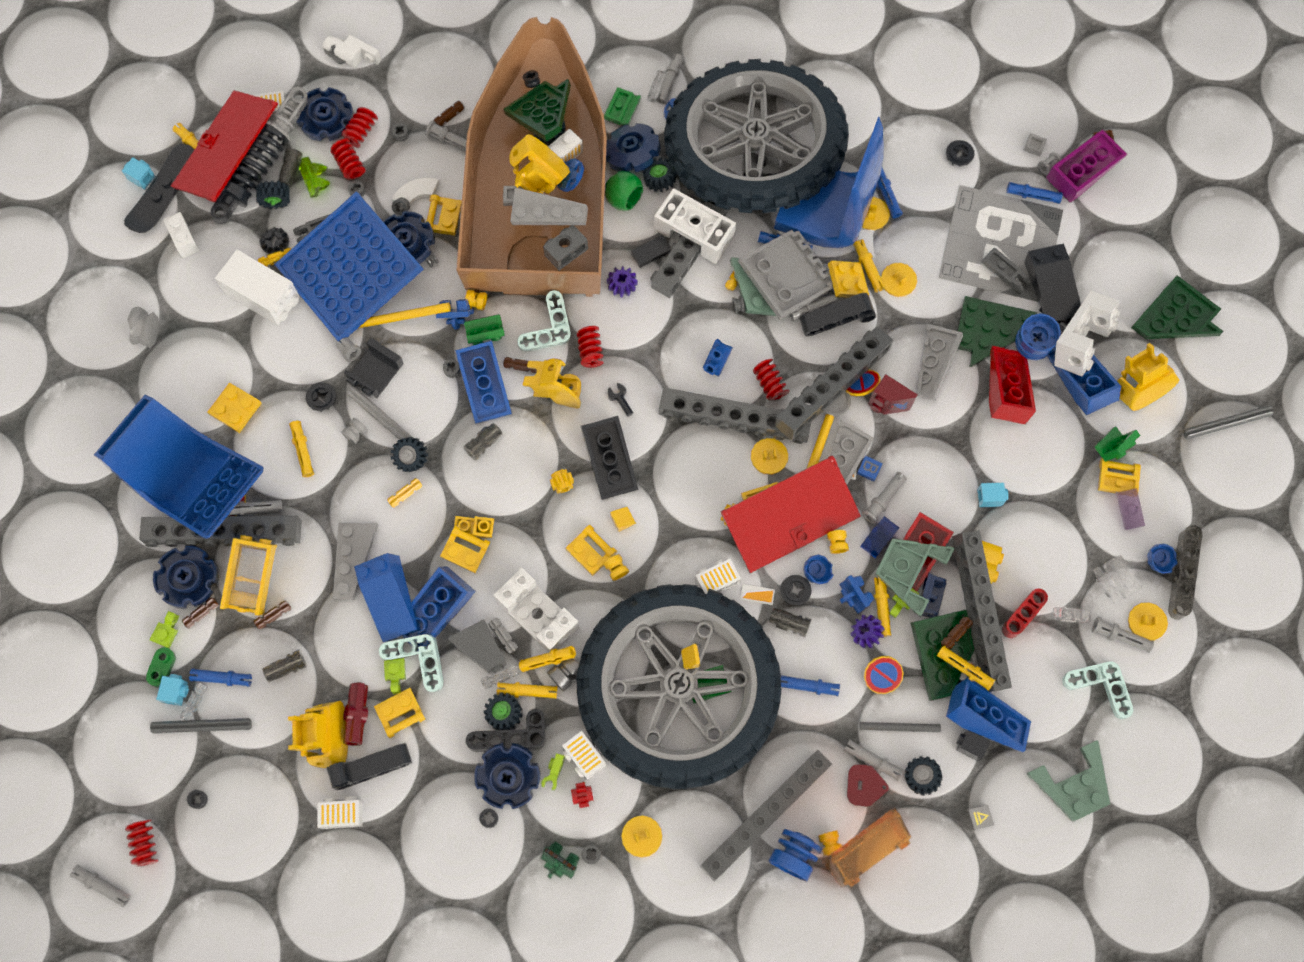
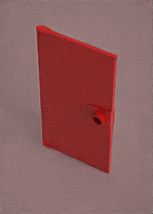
[171,90,278,202]
[720,455,861,573]

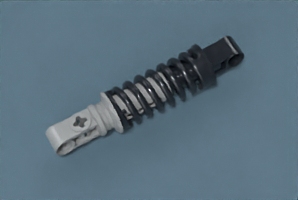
[211,87,307,224]

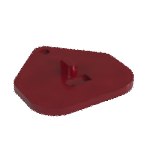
[847,764,889,807]

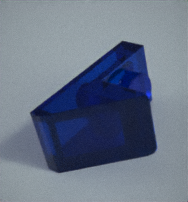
[860,516,900,558]

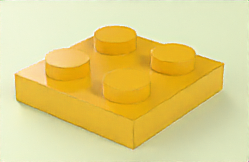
[828,261,869,298]
[207,382,262,433]

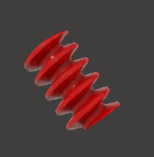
[342,107,378,148]
[330,139,366,180]
[576,326,604,368]
[753,359,790,400]
[125,820,158,867]

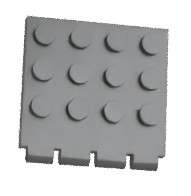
[738,230,833,320]

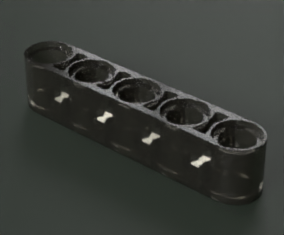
[1168,525,1203,620]

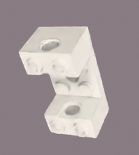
[654,188,736,264]
[1054,290,1120,376]
[494,567,579,652]

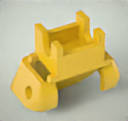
[509,134,570,194]
[1117,343,1179,411]
[523,358,581,409]
[288,701,348,768]

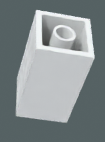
[215,250,300,326]

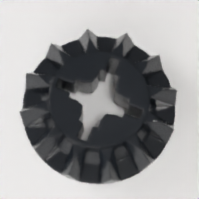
[945,140,975,167]
[259,227,289,254]
[305,382,336,412]
[780,575,812,606]

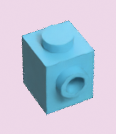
[122,157,155,190]
[977,483,1008,507]
[156,674,189,706]

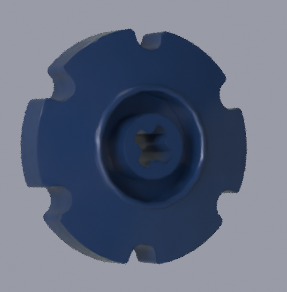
[297,87,354,141]
[606,123,661,172]
[383,211,435,264]
[153,546,219,609]
[474,743,541,809]

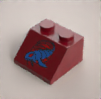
[868,374,918,415]

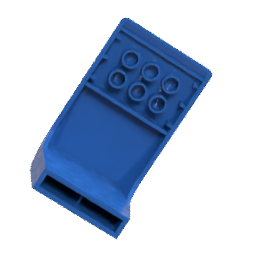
[774,116,884,248]
[94,394,264,539]

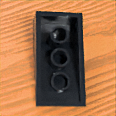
[1024,243,1081,323]
[580,416,639,500]

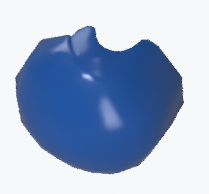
[1147,543,1177,574]
[803,554,834,585]

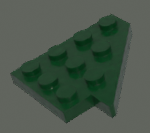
[503,79,571,141]
[1131,275,1224,339]
[957,296,1038,367]
[910,610,975,701]

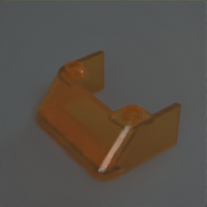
[821,808,912,887]

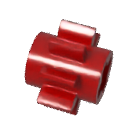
[571,782,594,808]

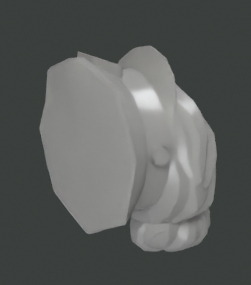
[127,307,159,349]

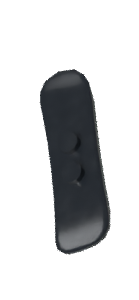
[124,144,194,233]

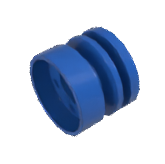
[1015,313,1061,361]
[768,829,823,882]

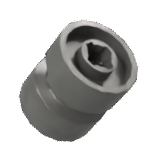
[547,659,579,692]

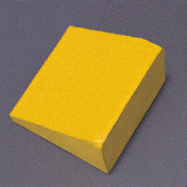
[610,507,636,532]
[681,644,700,669]

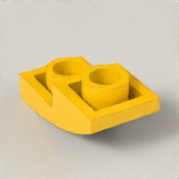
[454,516,494,538]

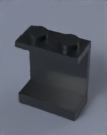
[344,338,404,398]

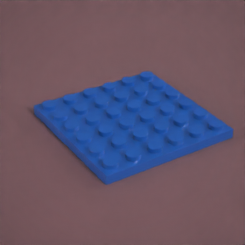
[275,191,424,343]

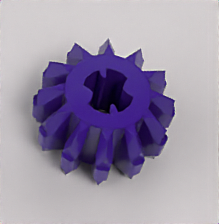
[606,265,638,298]
[850,615,885,648]

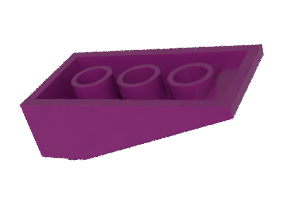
[1046,129,1127,203]

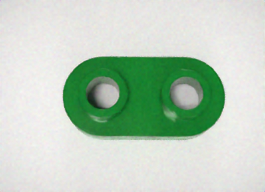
[146,647,176,687]

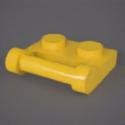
[426,194,462,236]
[1098,458,1141,497]
[565,524,617,576]
[440,525,490,573]
[374,688,426,739]

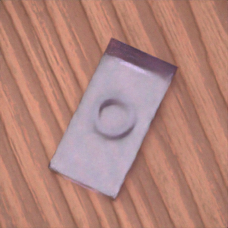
[1116,488,1145,530]

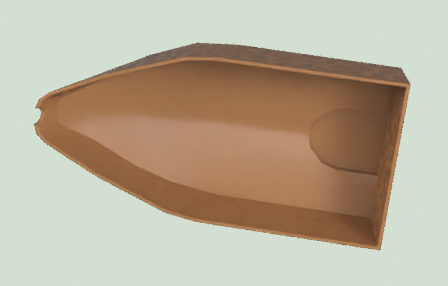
[456,17,607,297]

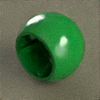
[605,171,643,211]

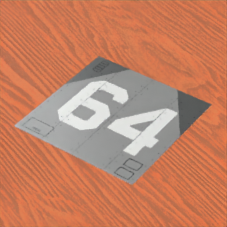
[939,185,1063,302]

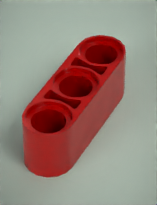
[1002,588,1048,639]

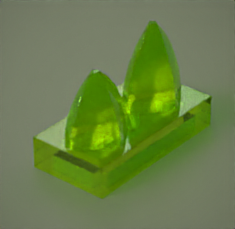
[299,157,330,198]

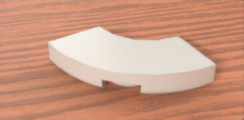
[392,178,439,206]

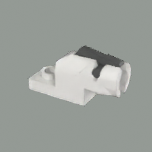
[323,35,382,67]

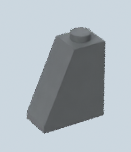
[448,620,507,674]

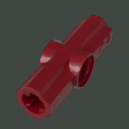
[343,682,368,746]

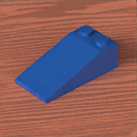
[455,341,512,424]
[1047,347,1121,415]
[354,553,418,643]
[402,566,476,651]
[946,677,1031,752]

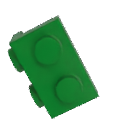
[464,314,505,345]
[1095,427,1141,462]

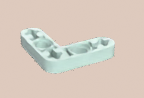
[517,290,571,352]
[379,634,444,692]
[1062,661,1133,719]

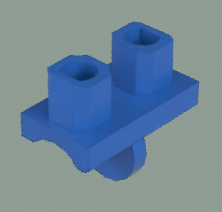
[436,299,474,330]
[702,339,733,377]
[839,575,874,614]

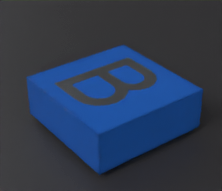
[857,456,883,482]

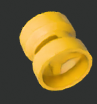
[465,289,487,311]
[827,530,849,554]
[603,554,629,581]
[818,830,844,856]

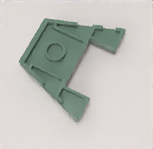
[730,257,776,316]
[875,539,955,617]
[1027,740,1110,822]

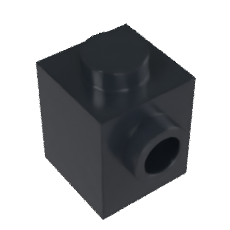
[956,730,991,761]

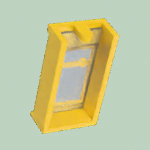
[220,535,277,616]

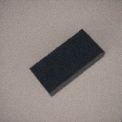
[631,235,671,268]

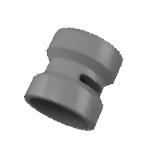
[341,418,368,444]

